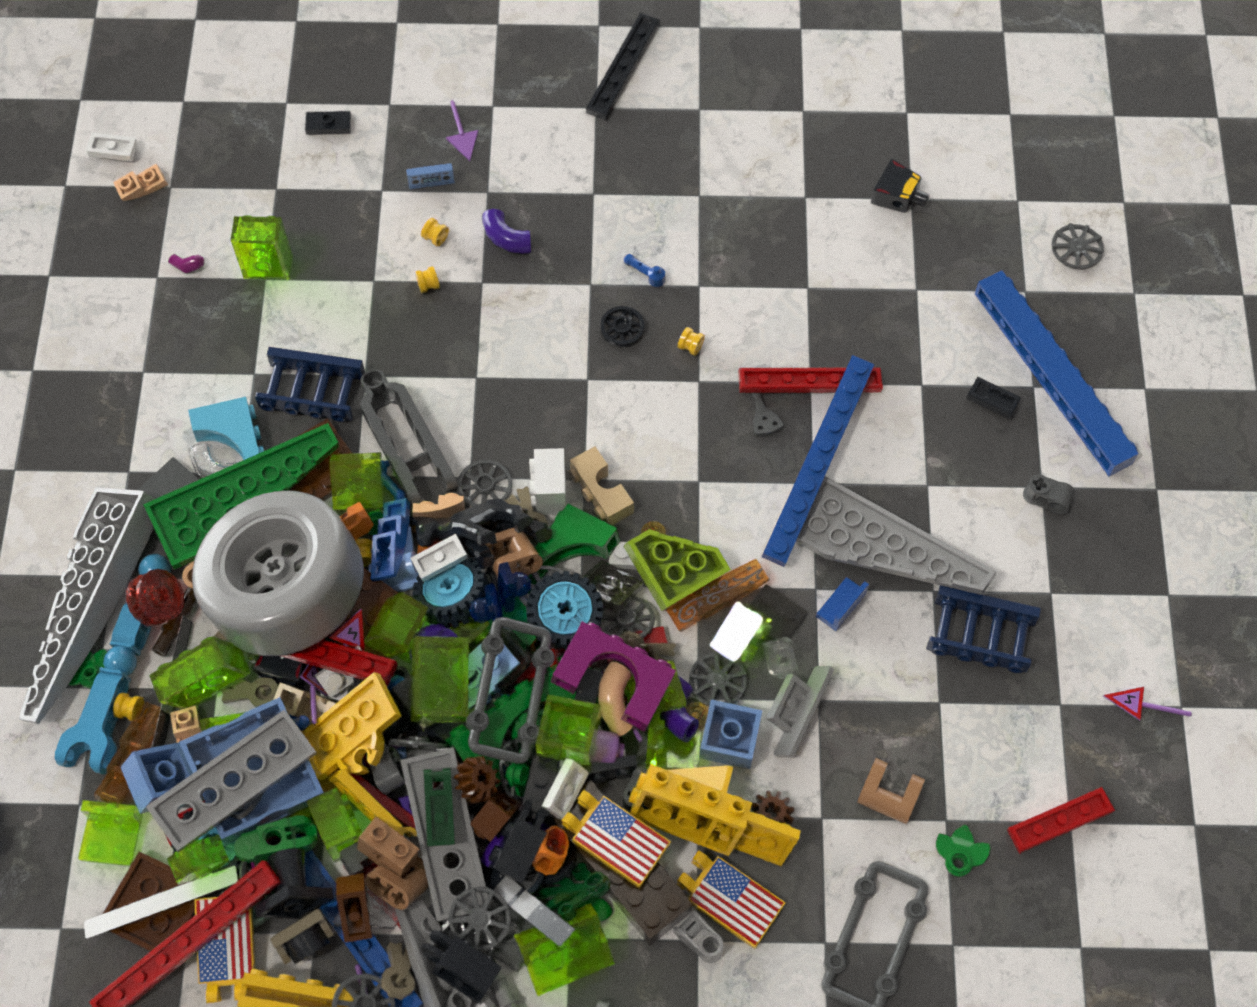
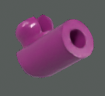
[168,254,205,273]

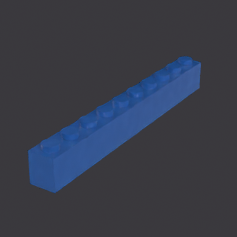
[975,270,1139,477]

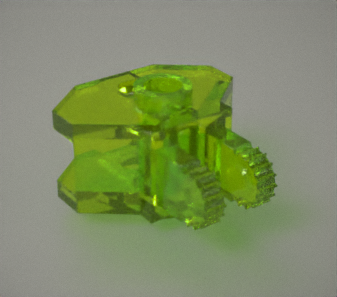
[167,835,230,884]

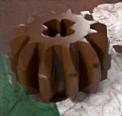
[453,756,501,803]
[751,790,795,824]

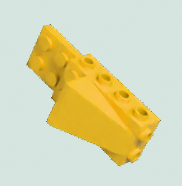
[628,764,801,866]

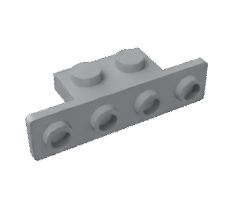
[766,666,834,758]

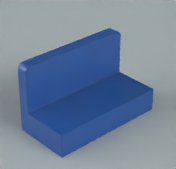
[816,577,869,631]

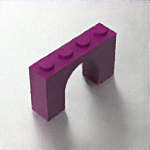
[550,621,676,732]

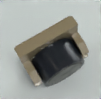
[270,909,334,965]

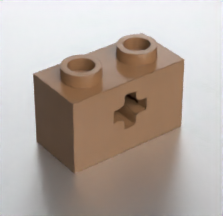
[357,817,419,878]

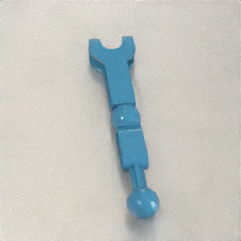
[54,554,171,774]

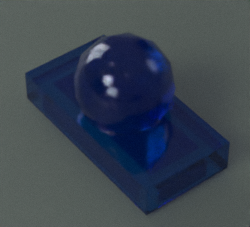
[497,562,531,613]
[470,584,504,623]

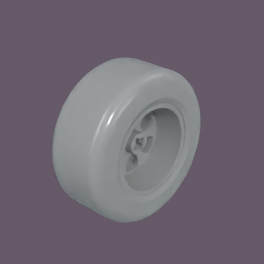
[192,491,364,656]

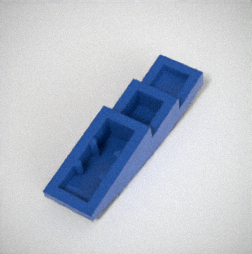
[371,498,411,582]

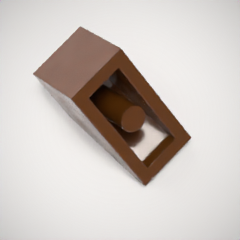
[470,788,522,842]
[336,873,372,943]

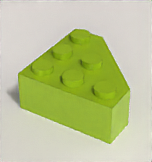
[623,529,731,611]

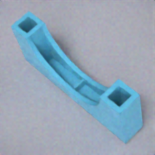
[188,397,264,460]

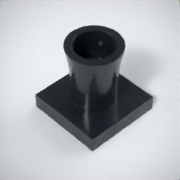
[255,848,334,919]

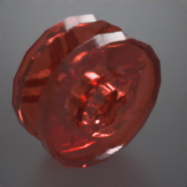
[126,569,184,627]

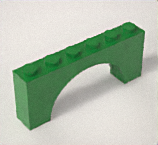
[481,503,621,656]
[445,653,601,787]

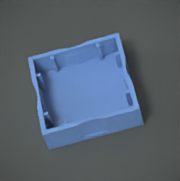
[179,697,325,845]

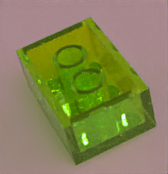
[230,215,293,280]
[149,636,251,709]
[411,636,469,723]
[514,903,615,996]

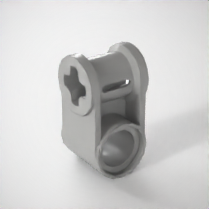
[673,910,723,963]

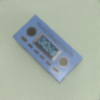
[406,163,454,189]

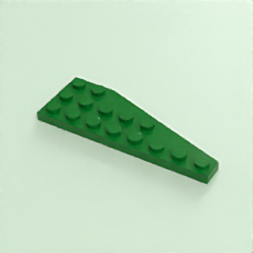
[143,423,339,570]

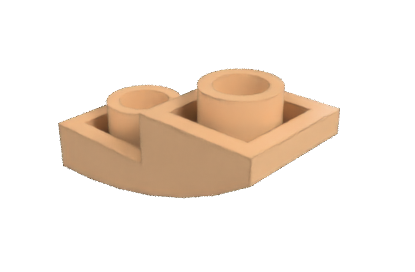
[113,164,168,201]
[412,493,465,518]
[170,706,202,743]

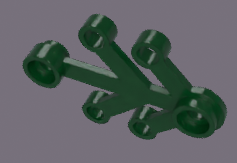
[532,863,611,921]

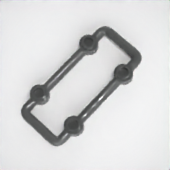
[466,617,555,764]
[821,861,929,1007]

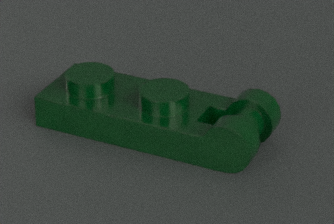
[423,768,455,847]

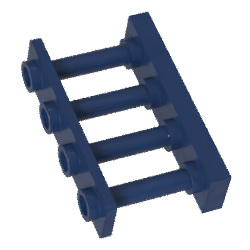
[255,347,365,422]
[926,585,1041,673]

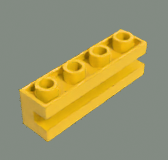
[237,969,356,1007]

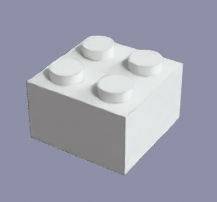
[529,448,566,515]

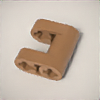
[485,528,543,582]
[857,758,925,824]
[366,857,429,910]

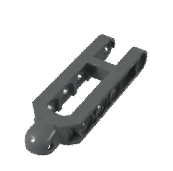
[360,369,458,507]

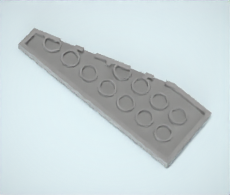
[796,476,996,595]

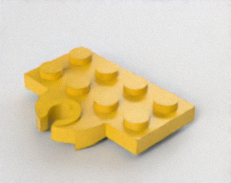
[302,672,401,780]

